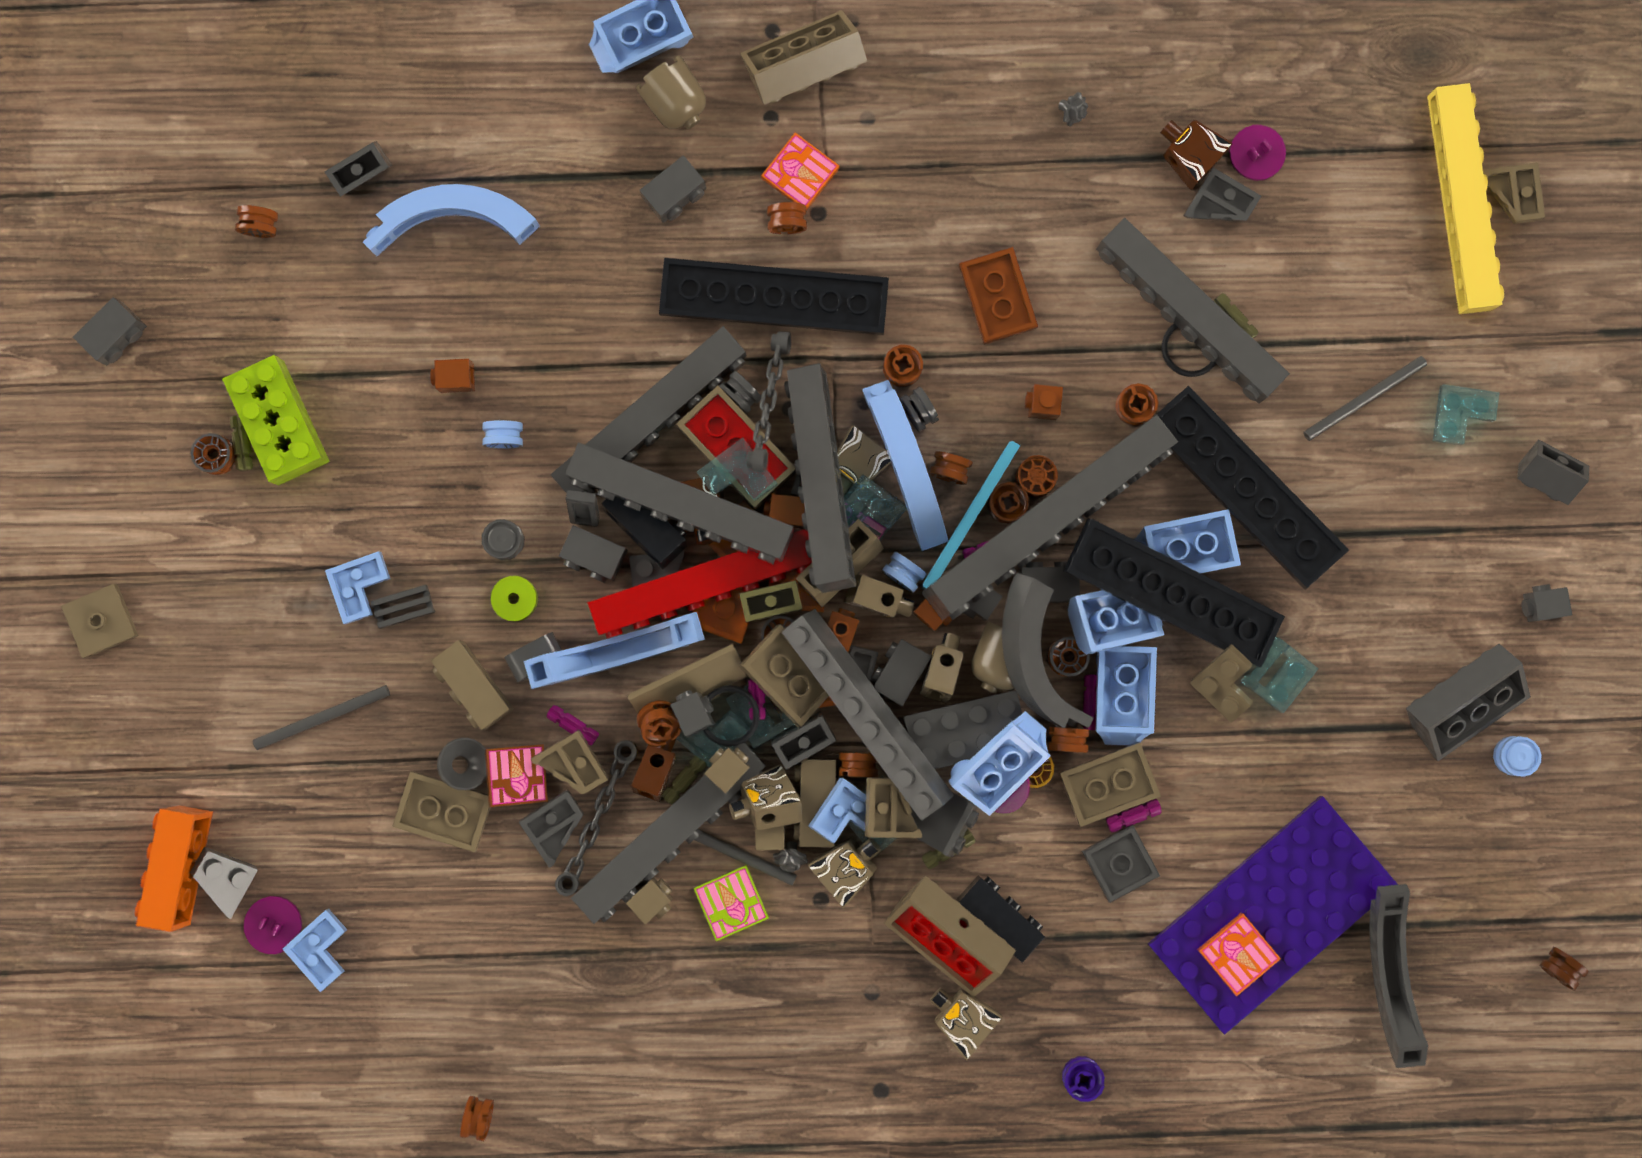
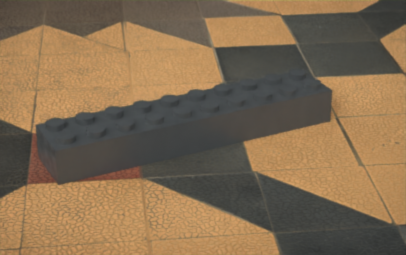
[922,415,1178,620]

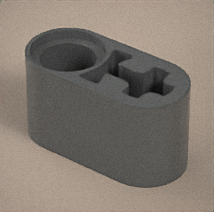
[504,632,562,683]

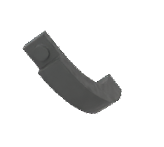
[1002,573,1094,728]
[1370,884,1429,1068]

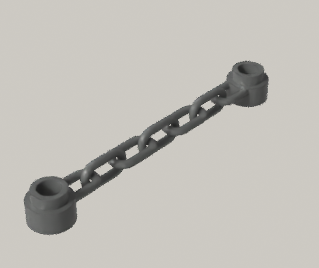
[746,331,791,473]
[555,740,638,896]

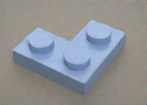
[325,551,391,624]
[808,778,866,843]
[283,909,347,992]

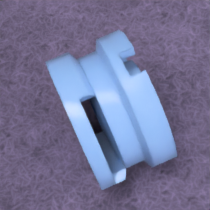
[1493,736,1541,777]

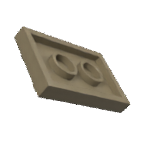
[739,624,829,727]
[1059,742,1161,827]
[392,771,491,852]

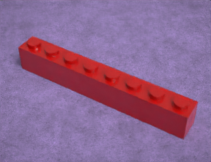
[587,529,812,639]

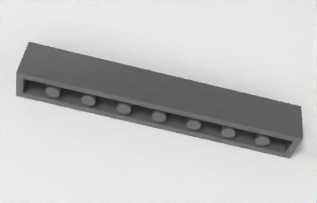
[1096,218,1290,403]
[550,326,747,493]
[784,363,856,593]
[565,443,795,564]
[782,609,954,821]
[571,742,766,924]

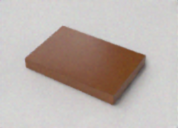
[959,247,1038,345]

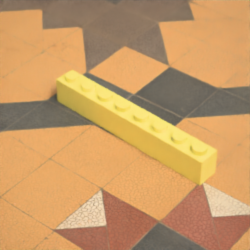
[1427,83,1504,314]

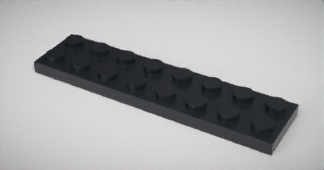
[659,258,889,335]
[1156,386,1349,590]
[1063,518,1285,668]

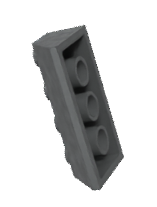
[1406,644,1531,761]

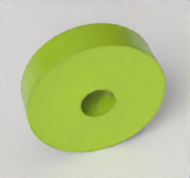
[491,576,538,622]

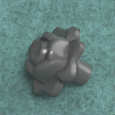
[1058,92,1088,127]
[773,841,808,872]

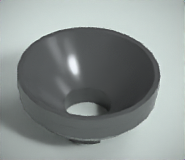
[437,738,487,790]

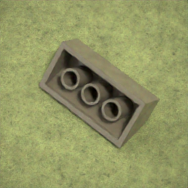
[740,10,867,105]
[627,644,749,714]

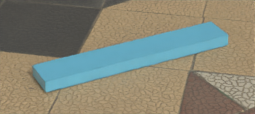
[921,441,1020,590]

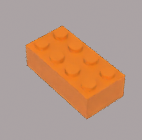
[135,806,213,932]

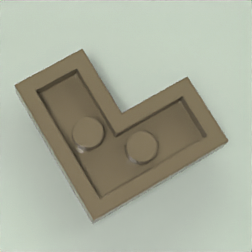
[1190,644,1253,723]

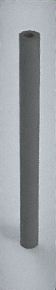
[1303,356,1427,441]
[253,685,390,750]
[694,830,797,885]

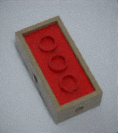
[676,386,797,511]
[884,876,1016,997]

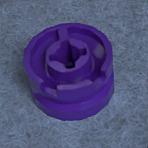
[1062,1056,1105,1102]

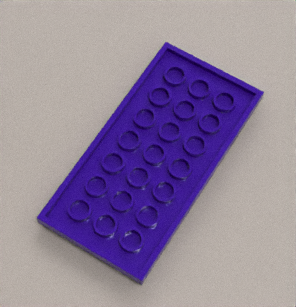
[1148,796,1398,1035]

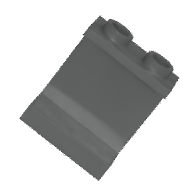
[904,792,979,858]

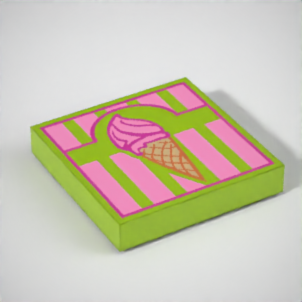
[693,864,769,942]

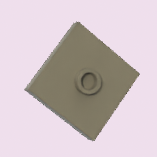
[61,583,139,658]

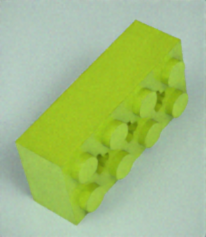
[222,355,330,486]

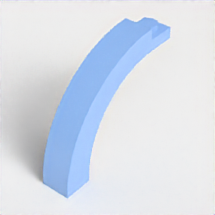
[363,184,540,256]
[862,380,948,551]
[524,612,705,689]

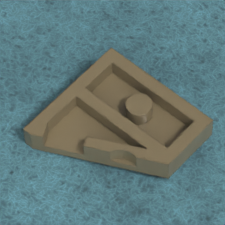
[1483,162,1545,224]
[531,730,609,794]
[865,778,922,838]

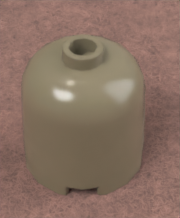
[636,56,706,130]
[971,622,1015,694]

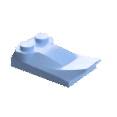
[589,0,694,73]
[1134,509,1241,573]
[1068,590,1164,654]
[1095,645,1157,745]
[949,711,1051,816]

